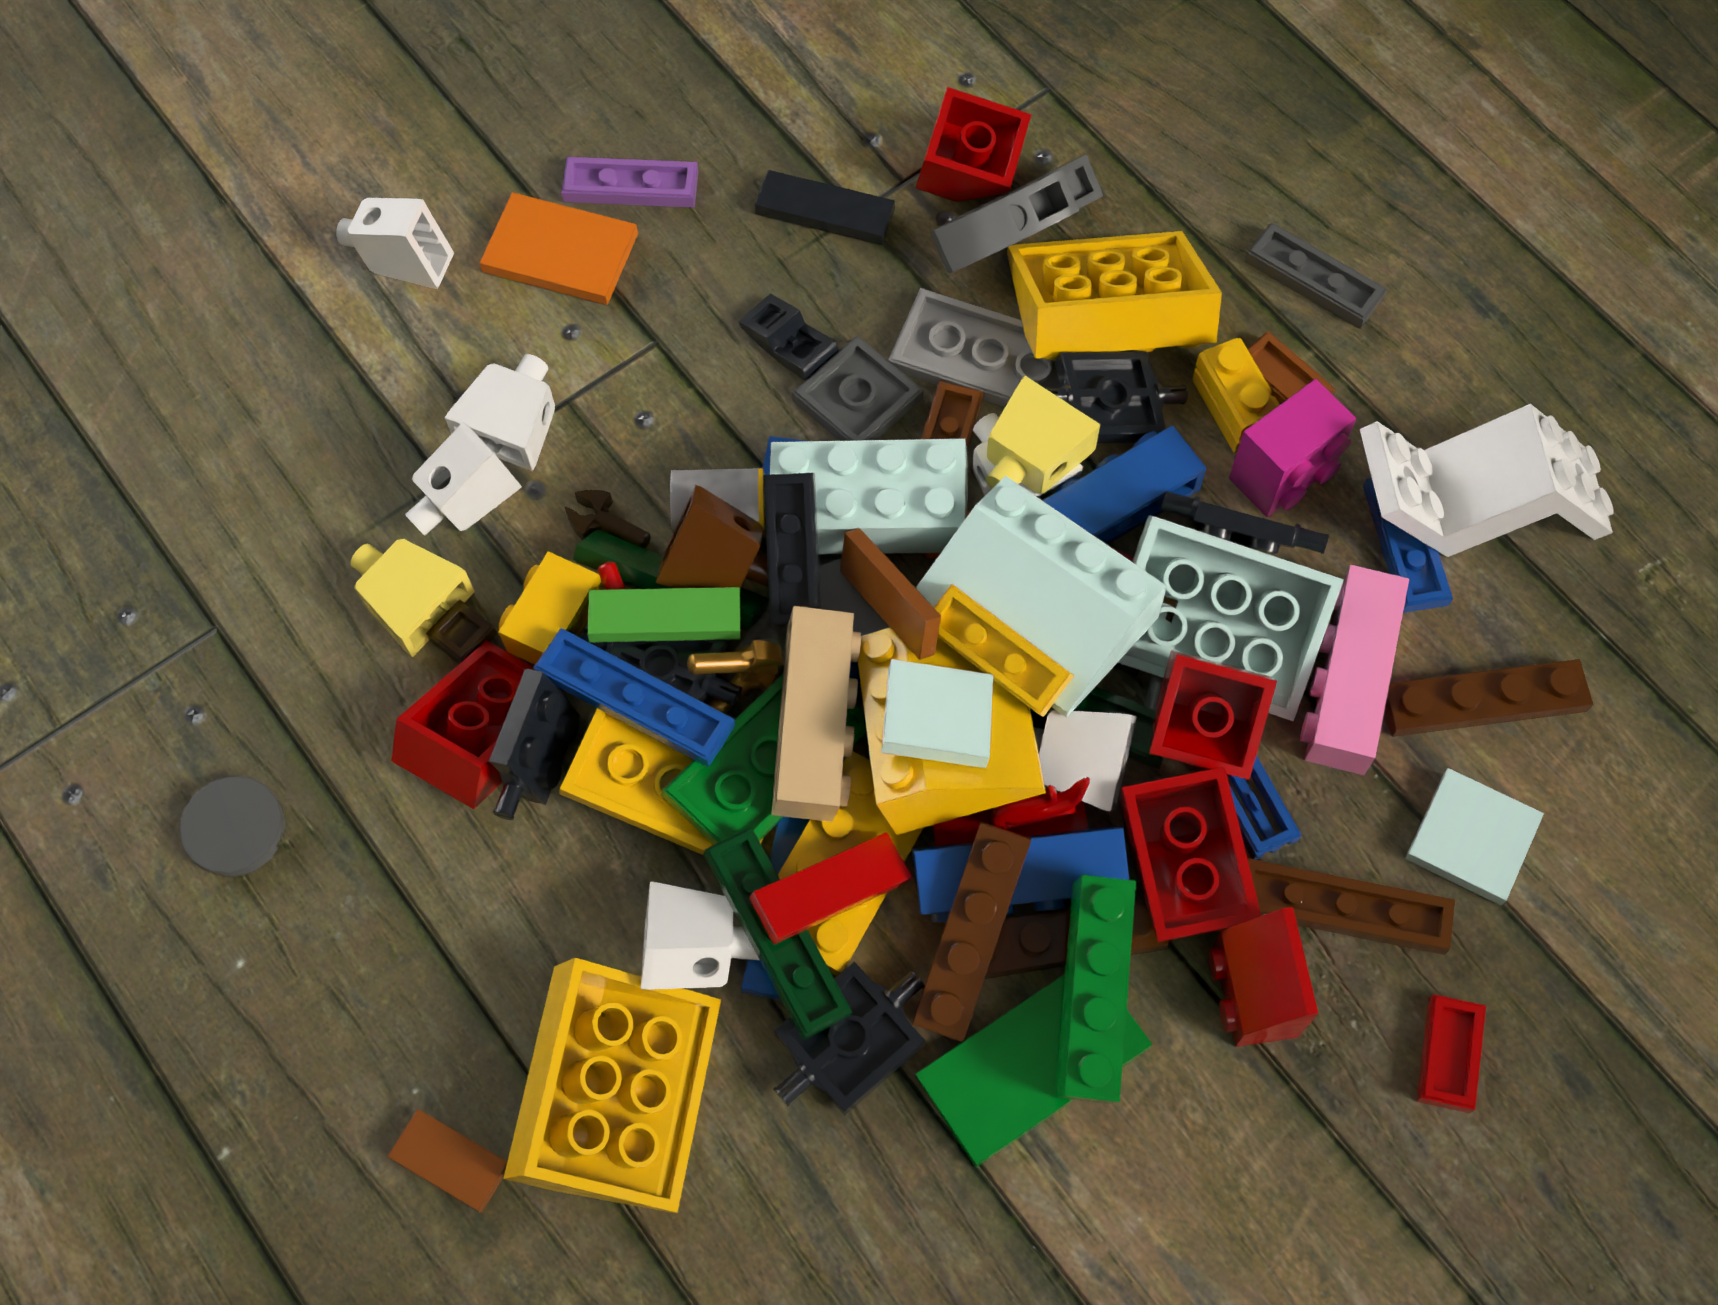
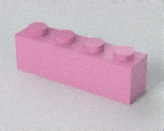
[1300,565,1409,775]

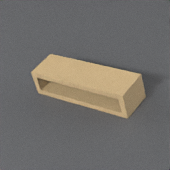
[771,606,861,822]

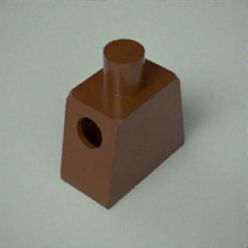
[656,484,769,588]

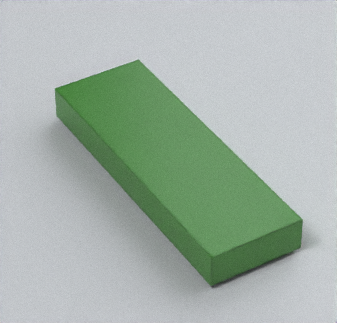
[588,587,741,642]

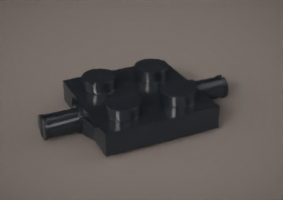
[1045,351,1188,444]
[1161,491,1329,554]
[580,625,742,707]
[489,669,580,820]
[773,961,925,1116]

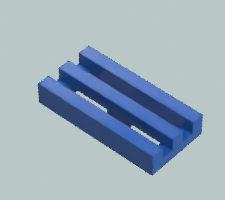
[1207,755,1302,860]

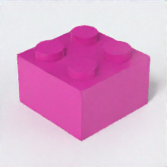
[1229,379,1357,518]

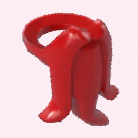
[990,777,1090,830]

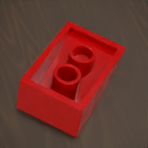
[391,640,566,809]
[1118,767,1261,943]

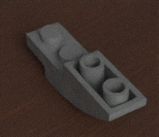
[930,154,1104,273]

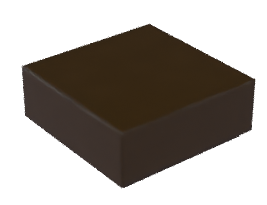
[426,599,498,664]

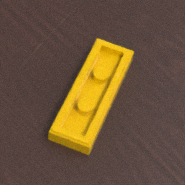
[934,584,1075,717]

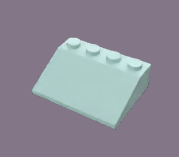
[916,476,1167,718]
[1118,515,1344,721]

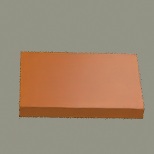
[479,192,638,305]

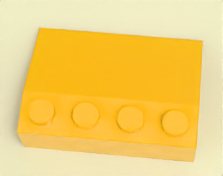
[1007,231,1222,360]
[858,628,1046,835]
[503,958,721,1213]

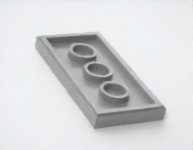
[888,288,1060,407]

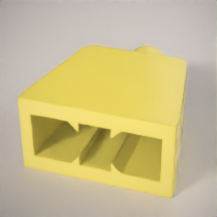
[986,376,1100,494]
[351,539,475,658]

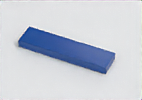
[533,628,735,767]

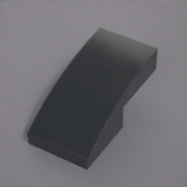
[738,293,839,381]

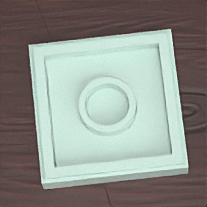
[881,659,993,768]
[1405,768,1544,906]

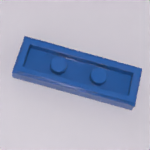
[1363,478,1453,613]

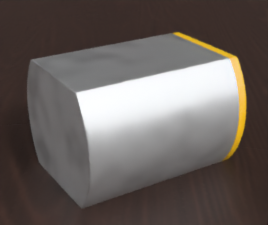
[670,468,766,538]

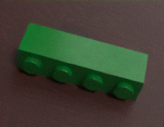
[1055,875,1136,1104]

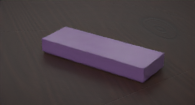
[561,157,699,208]

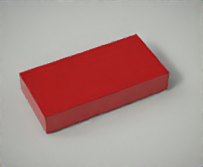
[1416,994,1486,1114]

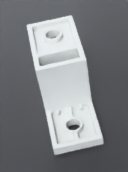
[1360,404,1613,557]

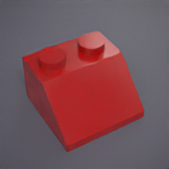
[915,87,1032,202]
[1149,650,1277,780]
[1208,907,1318,1047]

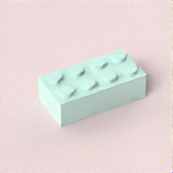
[770,439,968,554]

